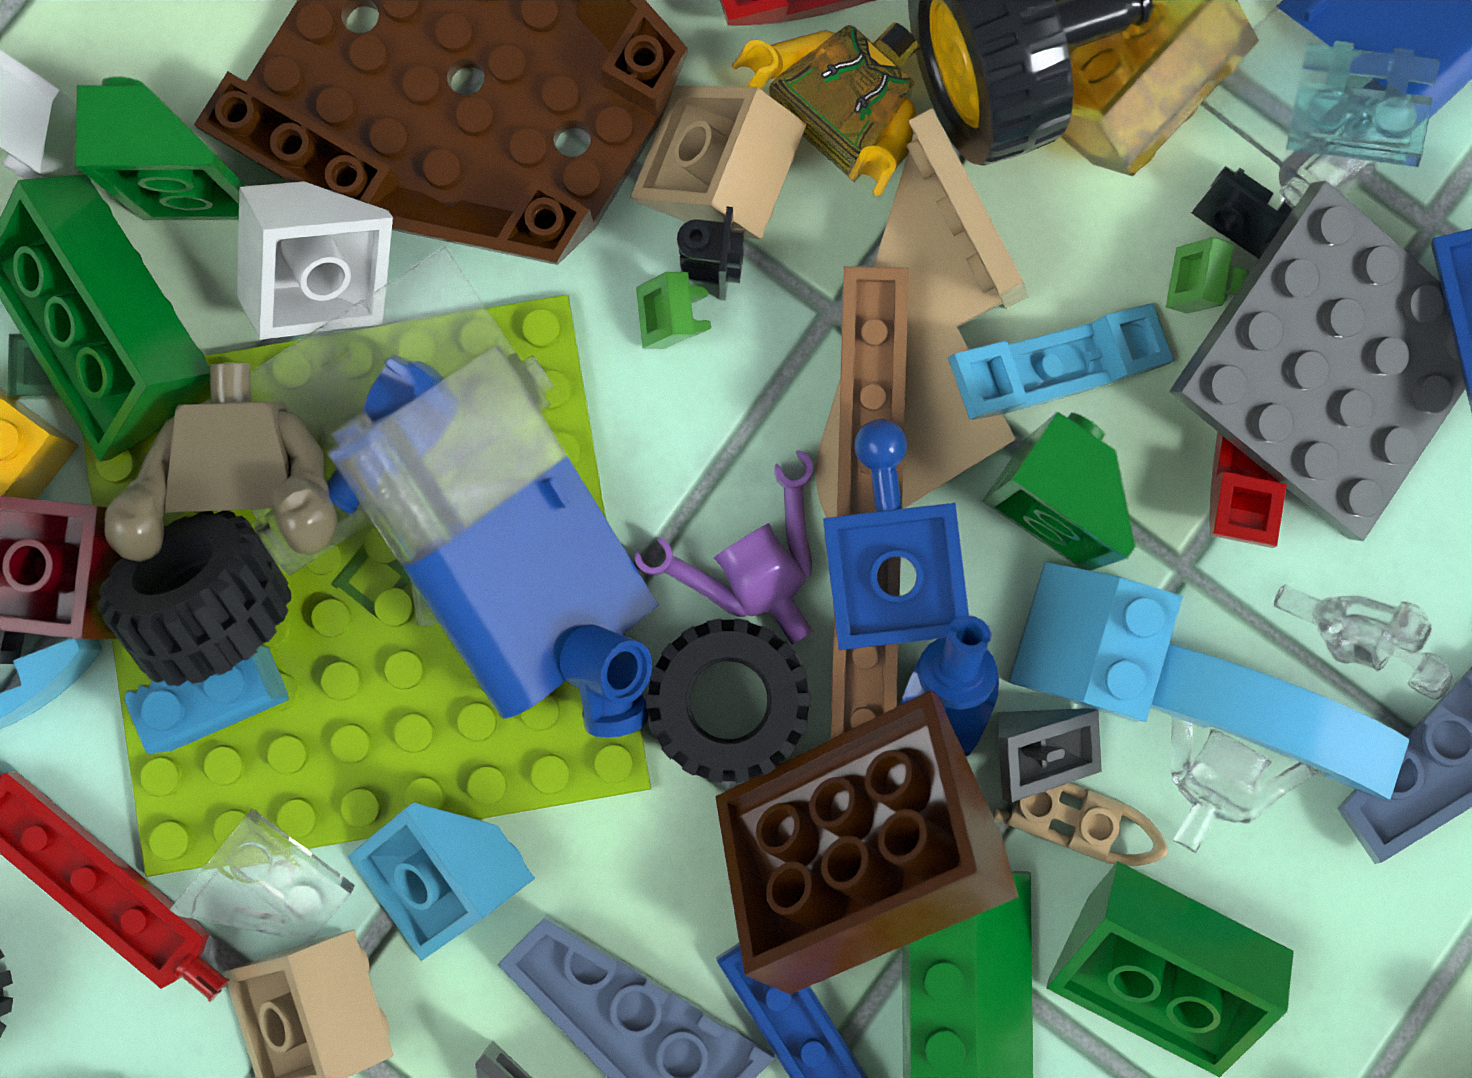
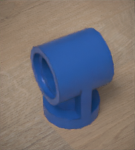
[560,624,652,738]

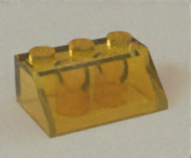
[1060,0,1259,177]

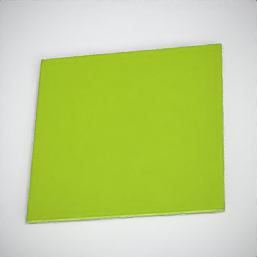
[82,294,651,877]

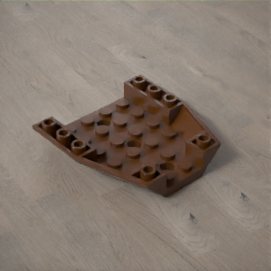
[194,0,688,265]

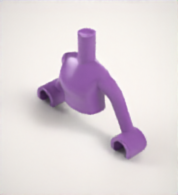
[634,450,813,645]

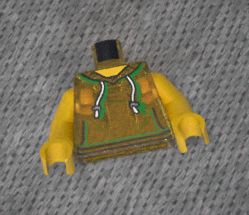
[732,22,919,196]

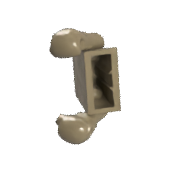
[105,363,337,562]

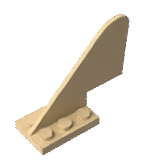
[816,108,1028,518]

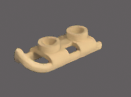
[994,782,1168,866]

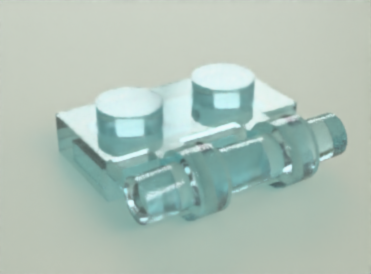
[1286,40,1440,167]

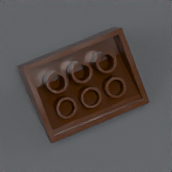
[715,691,1018,994]

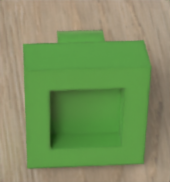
[1166,237,1250,314]
[636,272,711,349]

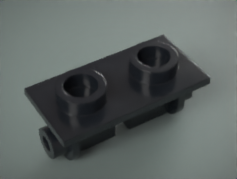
[1191,165,1295,259]
[677,206,745,301]

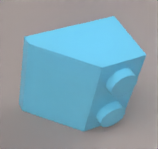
[1008,562,1183,722]

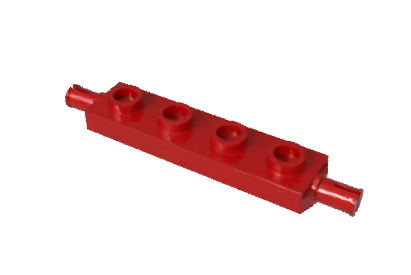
[0,771,229,1002]

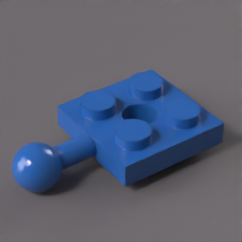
[823,419,969,650]

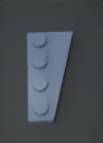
[1337,667,1472,864]
[498,915,775,1078]

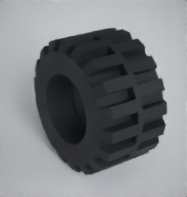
[98,510,291,686]
[646,618,811,784]

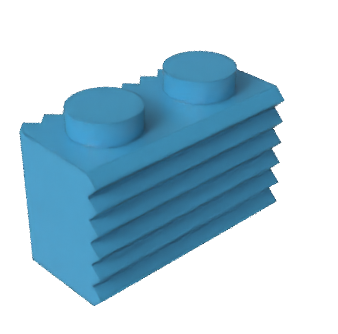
[124,645,289,754]

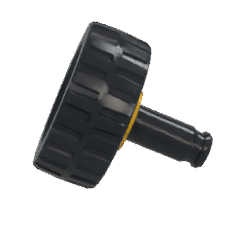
[908,0,1153,166]

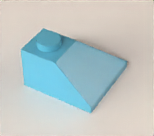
[348,803,535,961]

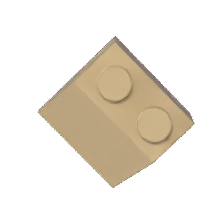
[630,86,807,239]
[223,930,394,1078]

